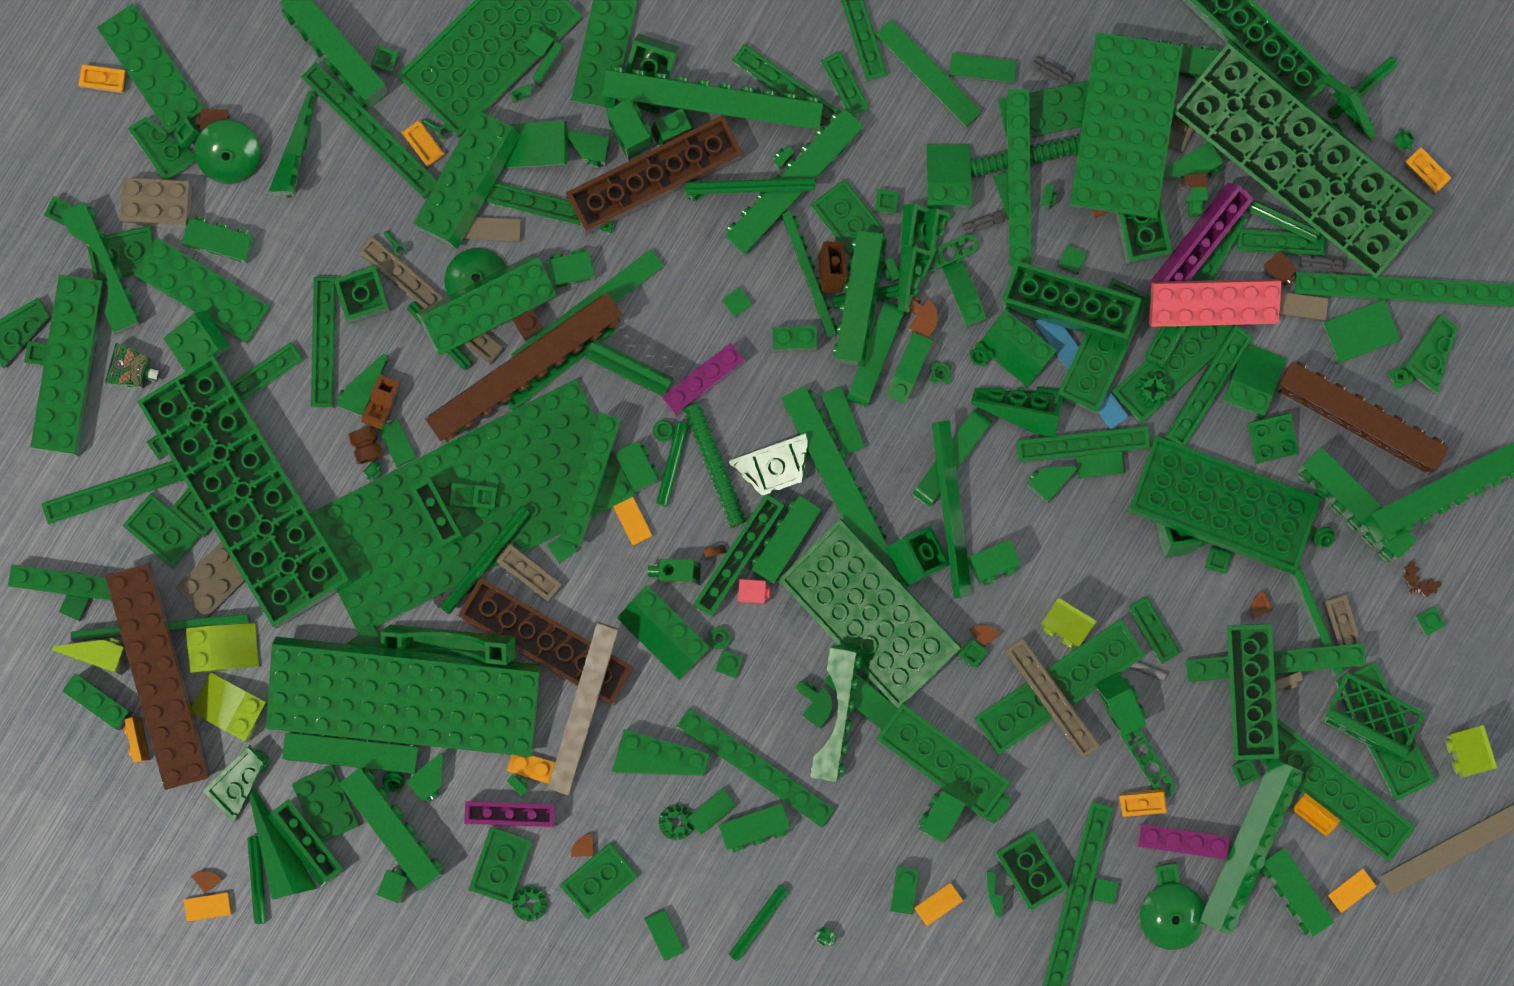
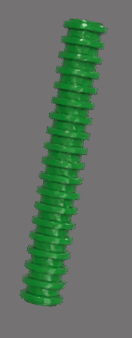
[970,134,1080,178]
[683,402,747,528]

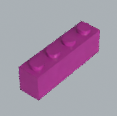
[662,343,744,417]
[464,801,556,828]
[1136,824,1230,860]

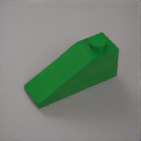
[1163,141,1224,182]
[942,260,986,329]
[885,331,933,404]
[337,354,390,417]

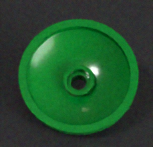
[194,119,261,184]
[444,248,507,296]
[1139,883,1205,950]

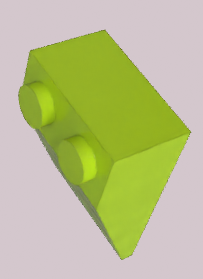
[1040,598,1096,649]
[186,623,260,674]
[52,638,128,675]
[192,672,268,742]
[1445,725,1497,778]

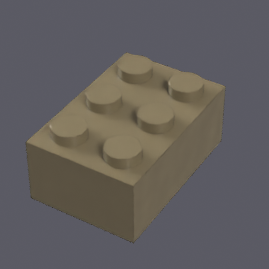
[120,178,192,229]

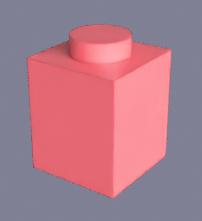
[738,579,770,605]

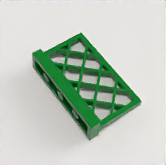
[585,339,673,397]
[1321,672,1426,762]

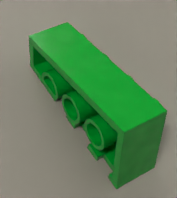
[612,730,710,776]

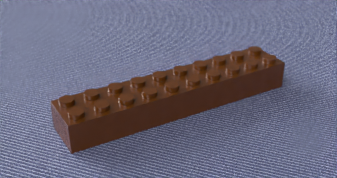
[425,293,623,442]
[105,562,210,790]

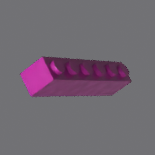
[1147,183,1254,288]

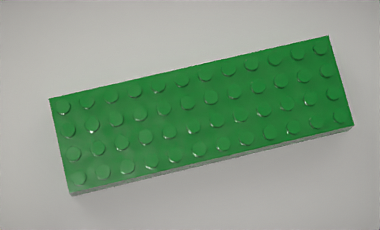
[1173,41,1434,279]
[137,355,352,629]
[266,636,541,757]

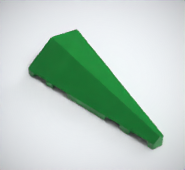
[268,92,317,198]
[898,204,952,312]
[249,790,317,900]

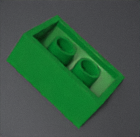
[980,309,1057,388]

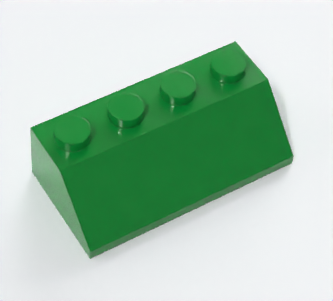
[617,585,710,680]

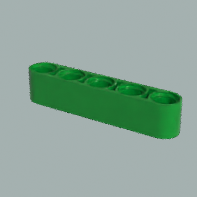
[847,300,904,407]
[911,409,993,507]

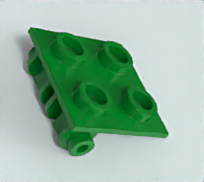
[1247,413,1298,464]

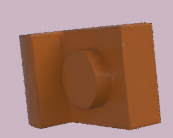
[908,296,938,338]
[361,375,400,429]

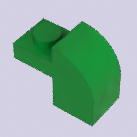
[795,681,832,729]

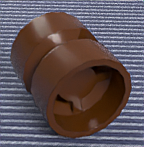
[348,426,384,465]

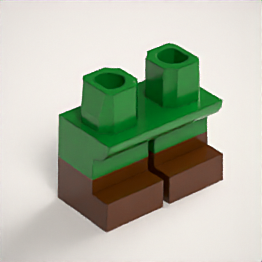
[1180,174,1208,218]

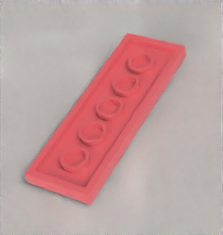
[1149,279,1282,327]

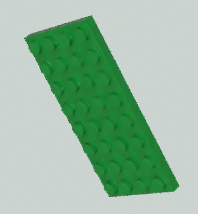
[397,0,583,138]
[1069,32,1183,220]
[1128,435,1321,575]
[778,519,962,709]

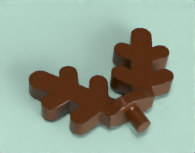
[1402,560,1442,597]

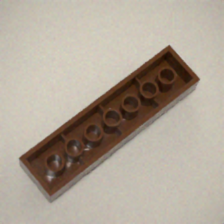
[566,115,743,236]
[1275,361,1448,475]
[458,578,634,706]

